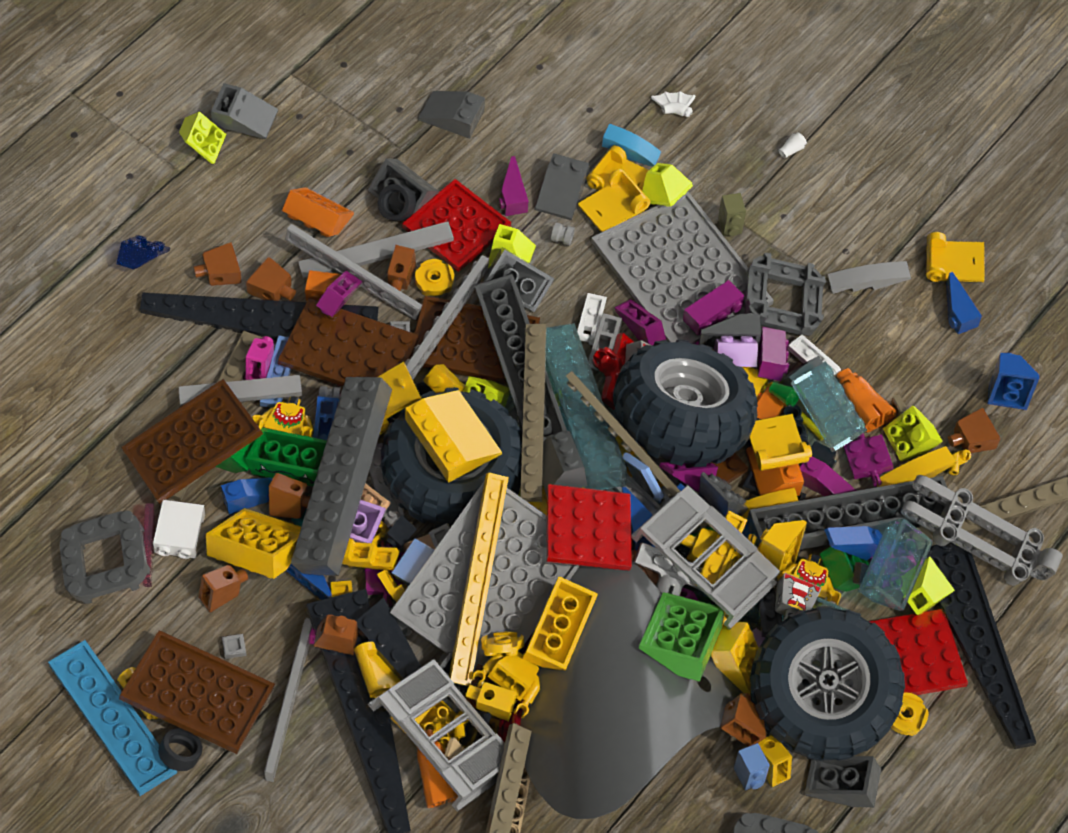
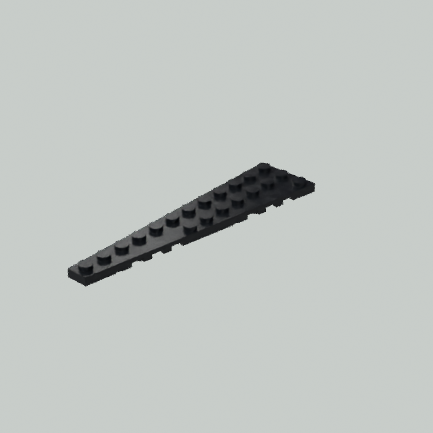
[140,292,379,341]
[901,529,1036,749]
[306,589,411,833]

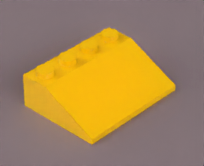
[405,390,502,483]
[206,508,301,579]

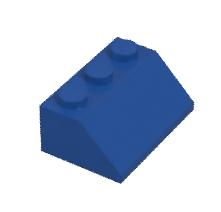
[987,352,1039,410]

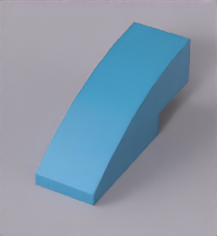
[602,124,661,167]

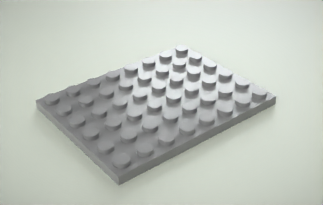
[591,191,774,344]
[390,480,580,673]

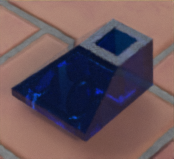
[116,235,170,270]

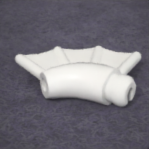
[651,91,695,117]

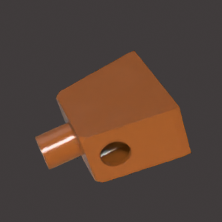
[193,242,242,286]
[387,245,416,291]
[246,257,296,301]
[948,408,1001,453]
[269,473,310,519]
[199,565,248,612]
[314,615,358,655]
[720,693,766,747]

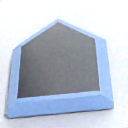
[623,452,664,504]

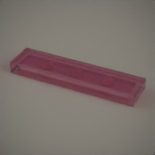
[143,503,155,587]

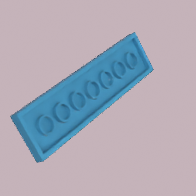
[48,640,177,796]

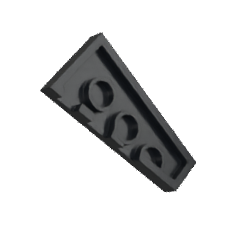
[356,598,422,681]

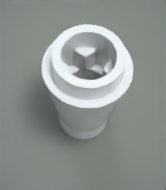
[778,132,807,158]

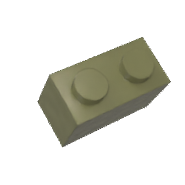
[718,193,746,236]

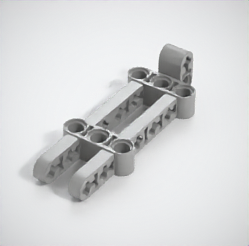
[901,475,1063,586]

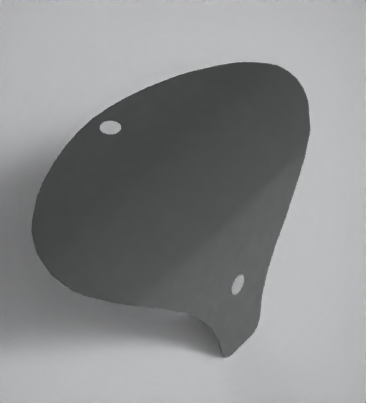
[520,560,752,819]

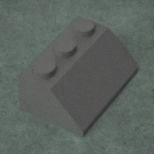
[368,158,439,220]
[543,431,587,495]

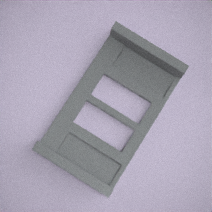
[631,486,780,630]
[368,660,505,812]

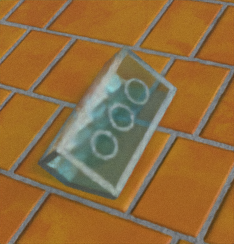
[791,361,867,452]
[858,518,933,611]

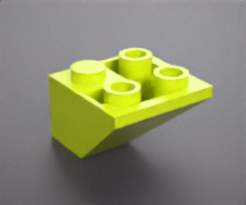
[179,112,226,164]
[642,163,693,207]
[488,224,536,268]
[463,377,510,407]
[883,406,943,461]
[897,557,955,615]

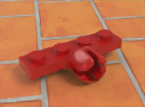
[592,333,634,410]

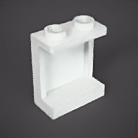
[153,500,205,559]

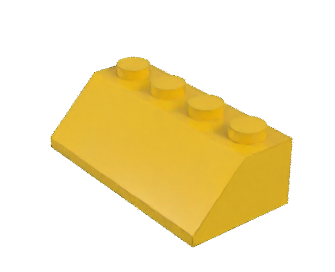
[758,520,807,579]
[522,577,598,671]

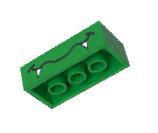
[245,428,327,487]

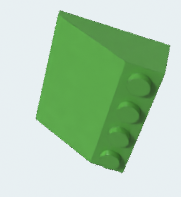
[639,592,724,682]

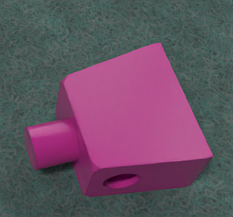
[246,336,274,380]

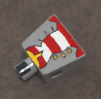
[775,573,822,621]

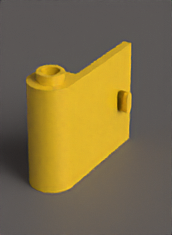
[586,145,649,190]
[578,169,651,233]
[926,232,984,282]
[378,362,421,434]
[749,414,812,471]
[354,642,401,698]

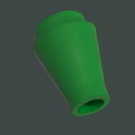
[769,382,800,406]

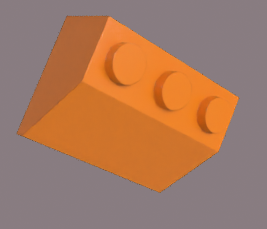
[282,187,354,237]
[746,446,804,496]

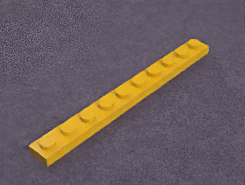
[449,473,509,686]

